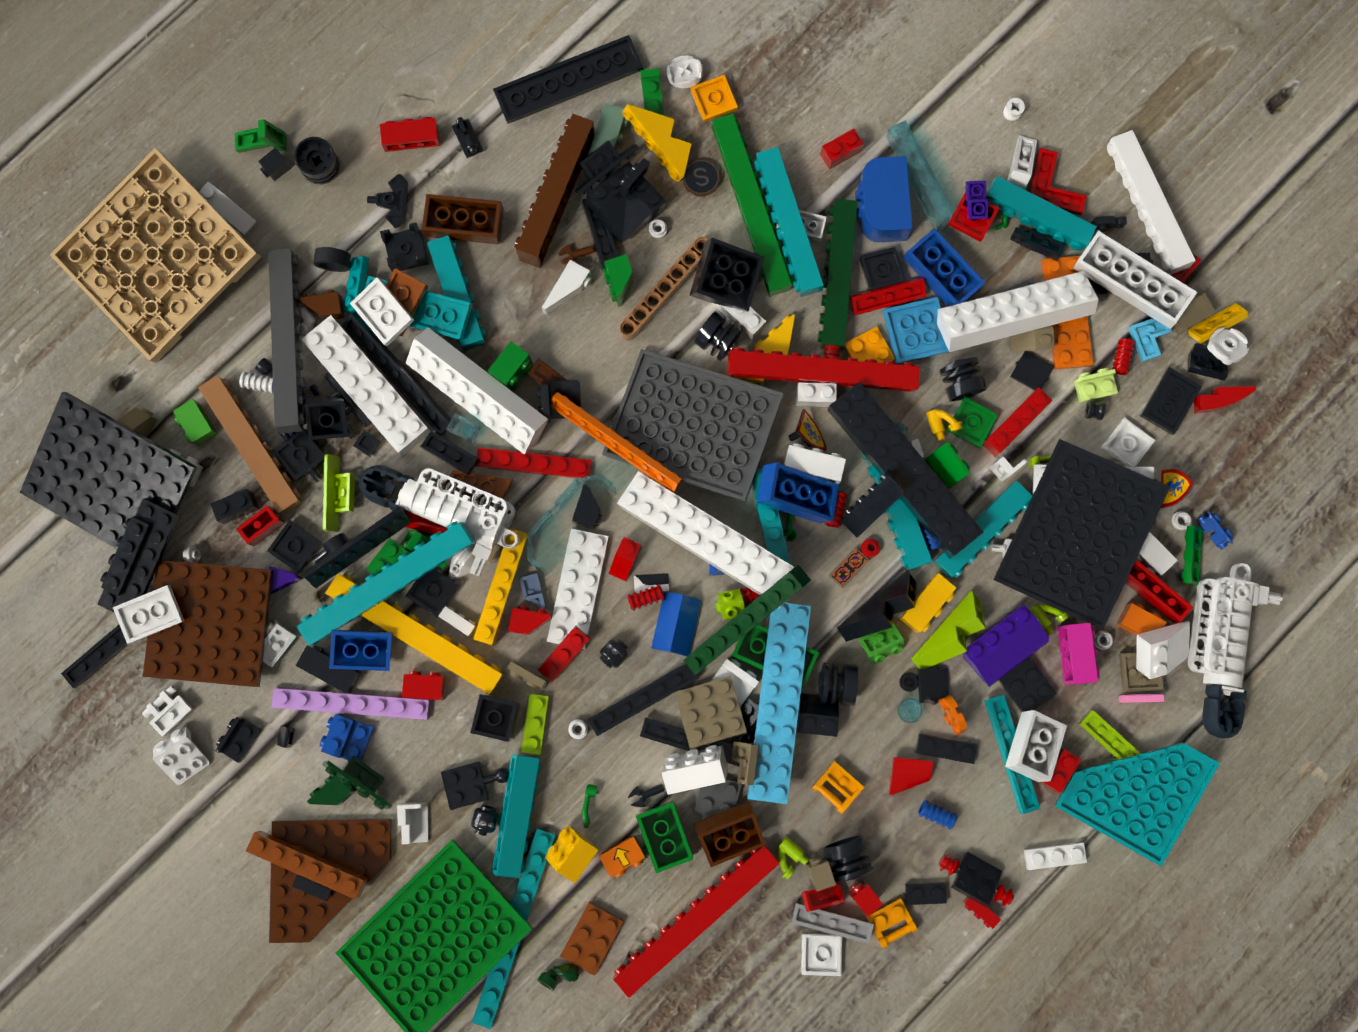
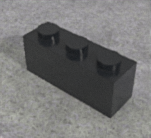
[295,644,362,694]

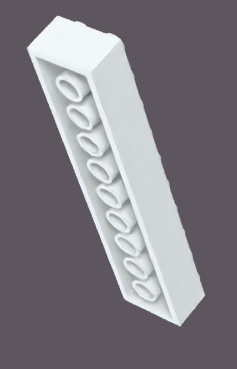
[617,471,795,608]

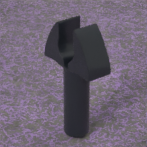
[628,784,665,807]

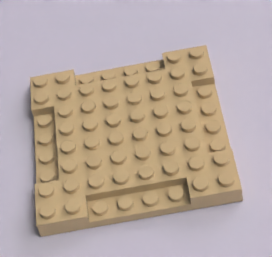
[50,148,262,363]

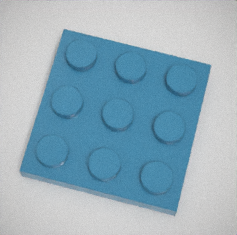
[882,297,949,365]

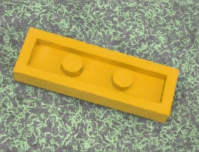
[1188,303,1248,344]

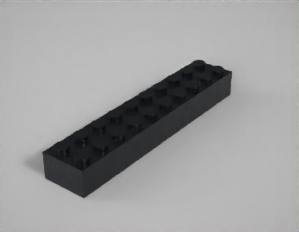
[827,382,984,559]

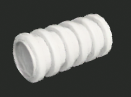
[239,371,273,394]

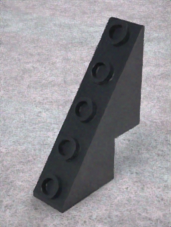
[837,570,917,642]

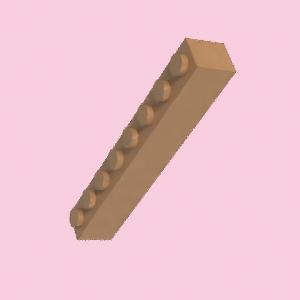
[198,375,302,516]

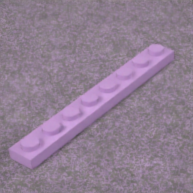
[271,688,430,720]

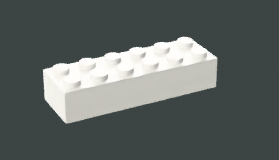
[1073,231,1197,329]

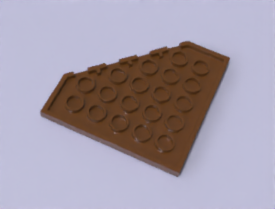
[269,819,392,943]

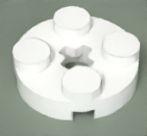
[1207,327,1249,365]

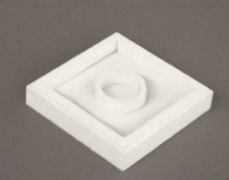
[1101,417,1155,467]
[801,933,842,976]

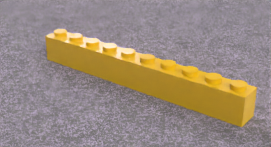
[325,573,504,695]

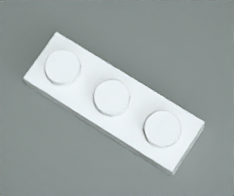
[1024,842,1087,870]

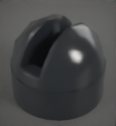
[255,358,272,374]

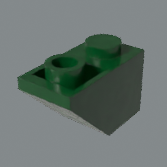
[307,775,356,805]

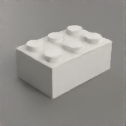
[783,444,846,484]
[1005,710,1067,782]
[661,745,728,795]

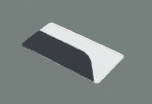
[634,573,669,593]

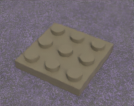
[674,676,747,750]

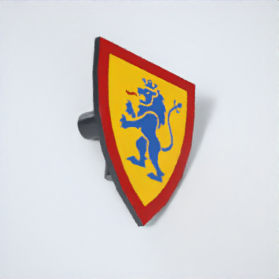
[788,409,827,451]

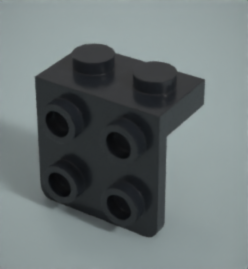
[537,380,581,423]

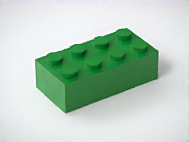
[731,625,820,689]

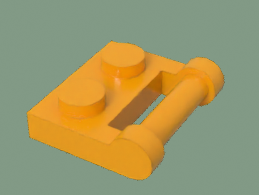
[811,761,864,814]
[866,897,918,949]

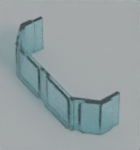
[526,475,617,575]

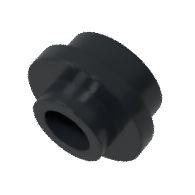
[899,672,918,692]

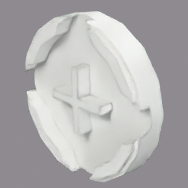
[667,55,703,88]

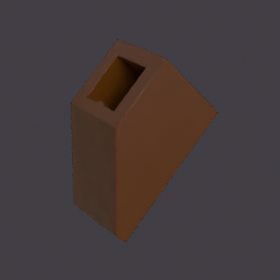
[300,290,345,320]

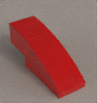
[1193,386,1257,414]

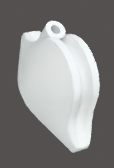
[448,542,476,581]

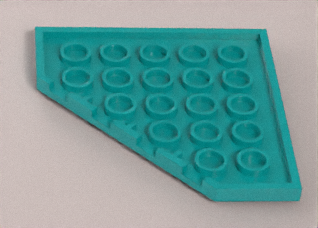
[1054,743,1220,867]

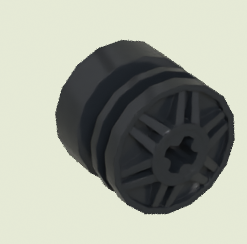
[294,137,340,185]
[694,310,743,362]
[939,357,988,402]
[818,662,858,706]
[823,835,873,882]

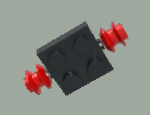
[938,852,1014,907]

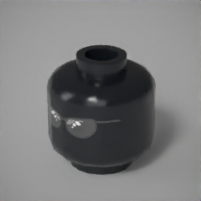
[599,640,628,668]
[471,805,499,836]

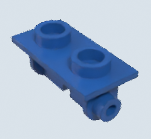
[1198,510,1234,550]

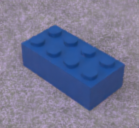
[903,228,985,307]
[757,462,839,524]

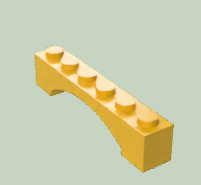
[473,528,530,646]

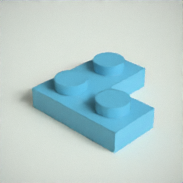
[1128,319,1172,363]

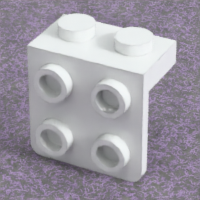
[711,658,759,707]
[153,726,209,785]

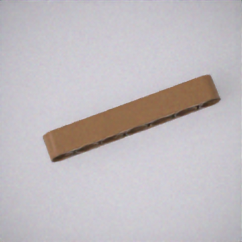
[620,237,709,341]

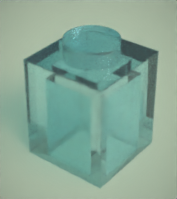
[446,413,481,444]

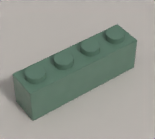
[583,103,629,183]

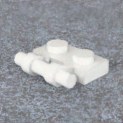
[142,685,194,737]

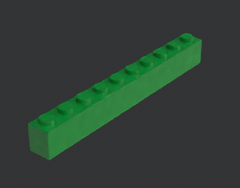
[712,114,794,297]

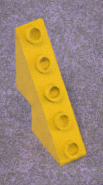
[622,104,691,182]
[726,314,795,386]

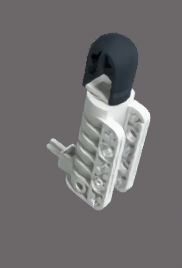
[359,465,520,577]
[1188,563,1283,739]

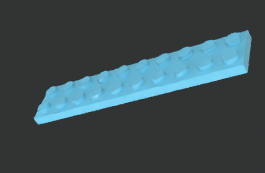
[747,603,811,804]

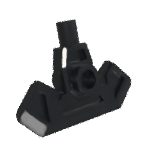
[367,174,408,228]

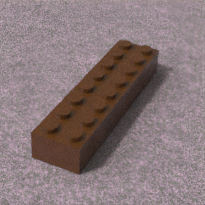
[514,113,595,268]

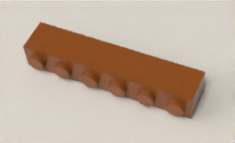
[246,830,368,899]

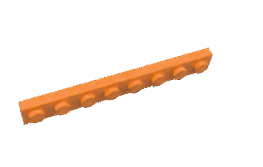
[550,392,682,493]

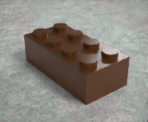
[422,194,504,245]

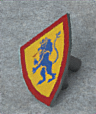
[1161,469,1195,508]

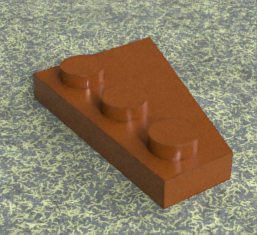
[444,470,513,509]

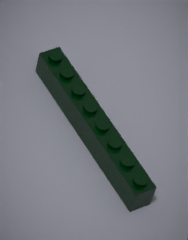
[817,198,857,351]
[683,564,811,675]

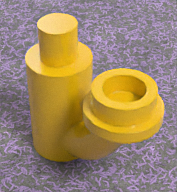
[926,409,962,441]

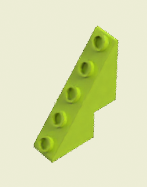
[911,590,986,669]

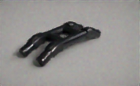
[310,373,372,439]

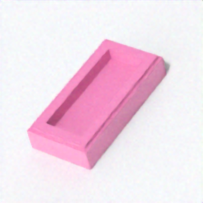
[1119,694,1164,703]

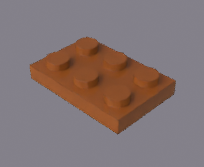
[386,268,429,337]
[560,902,624,976]

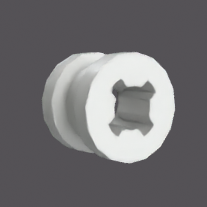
[1003,98,1025,121]

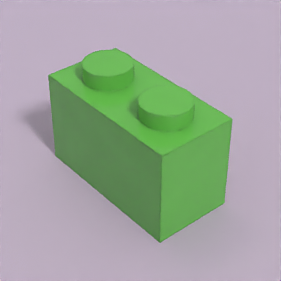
[173,399,217,446]

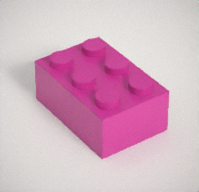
[1057,623,1100,685]

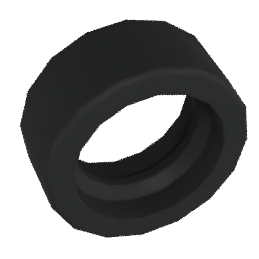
[313,247,351,272]

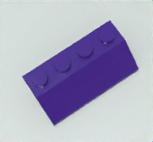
[963,604,1050,687]

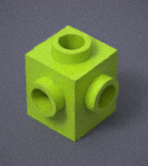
[715,588,745,620]

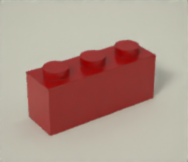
[380,117,440,152]

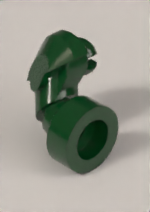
[537,963,579,991]

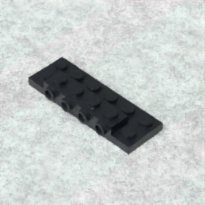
[97,498,180,613]

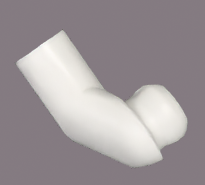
[300,307,315,335]

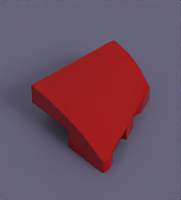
[889,757,933,795]

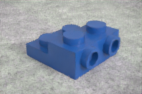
[319,714,375,761]

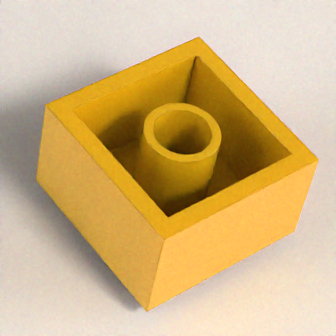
[545,825,598,883]

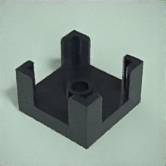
[380,222,429,272]

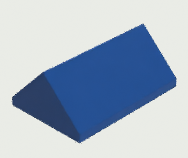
[651,592,702,657]
[329,630,392,671]

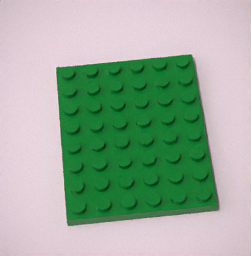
[336,840,533,1032]

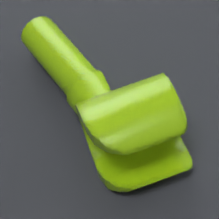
[1029,454,1052,468]

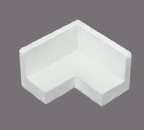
[397,802,429,844]

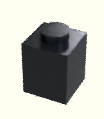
[258,147,292,182]

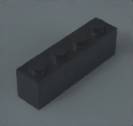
[841,469,912,538]

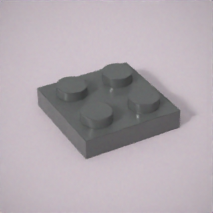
[694,779,742,816]

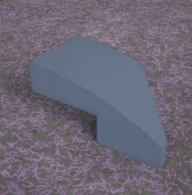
[519,572,546,609]

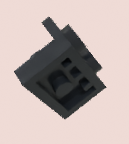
[215,717,261,763]

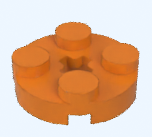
[938,695,967,736]

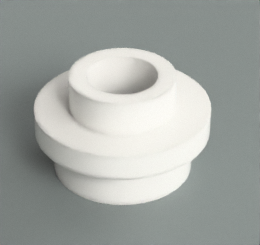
[649,219,667,238]
[1171,511,1191,530]
[183,546,201,563]
[1093,631,1113,650]
[568,719,588,739]

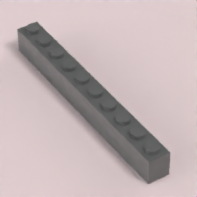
[268,248,306,434]

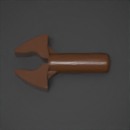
[559,244,594,265]

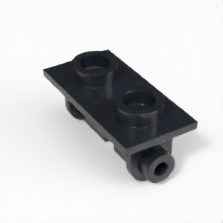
[452,117,483,158]

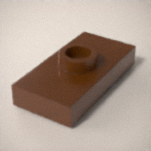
[527,359,567,384]

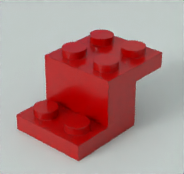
[948,191,1000,242]

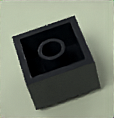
[470,694,520,742]

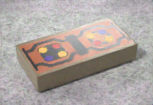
[829,547,869,589]

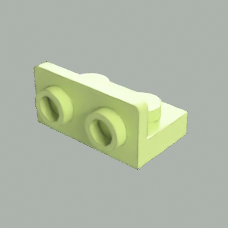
[1074,368,1118,403]

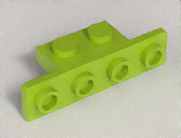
[322,454,355,532]

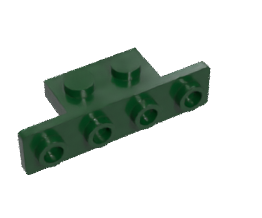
[322,756,392,810]

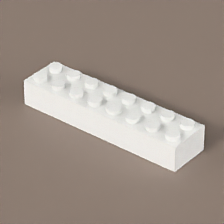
[937,271,1098,352]
[301,315,430,457]
[406,328,548,455]

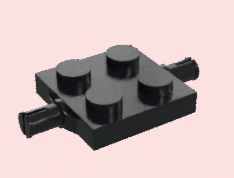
[273,428,325,483]

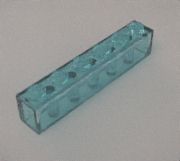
[886,120,954,231]

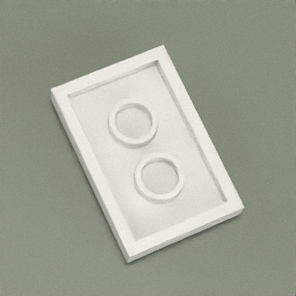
[350,277,414,346]
[113,585,184,644]

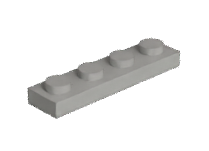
[791,903,874,944]

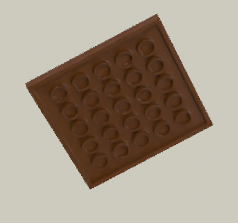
[142,560,273,687]

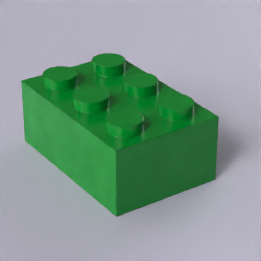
[636,801,694,873]

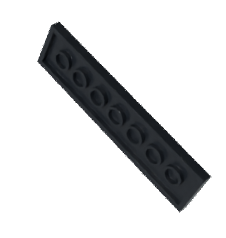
[493,35,643,124]

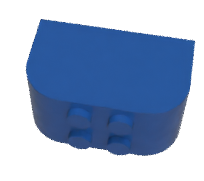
[855,156,912,242]

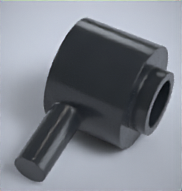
[312,533,349,564]

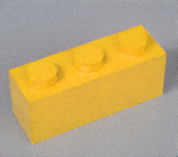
[899,573,956,633]

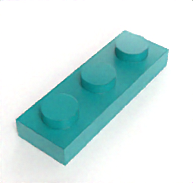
[343,256,369,314]

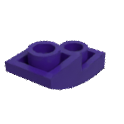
[965,181,988,220]

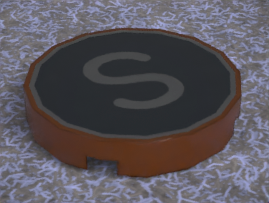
[683,159,720,197]

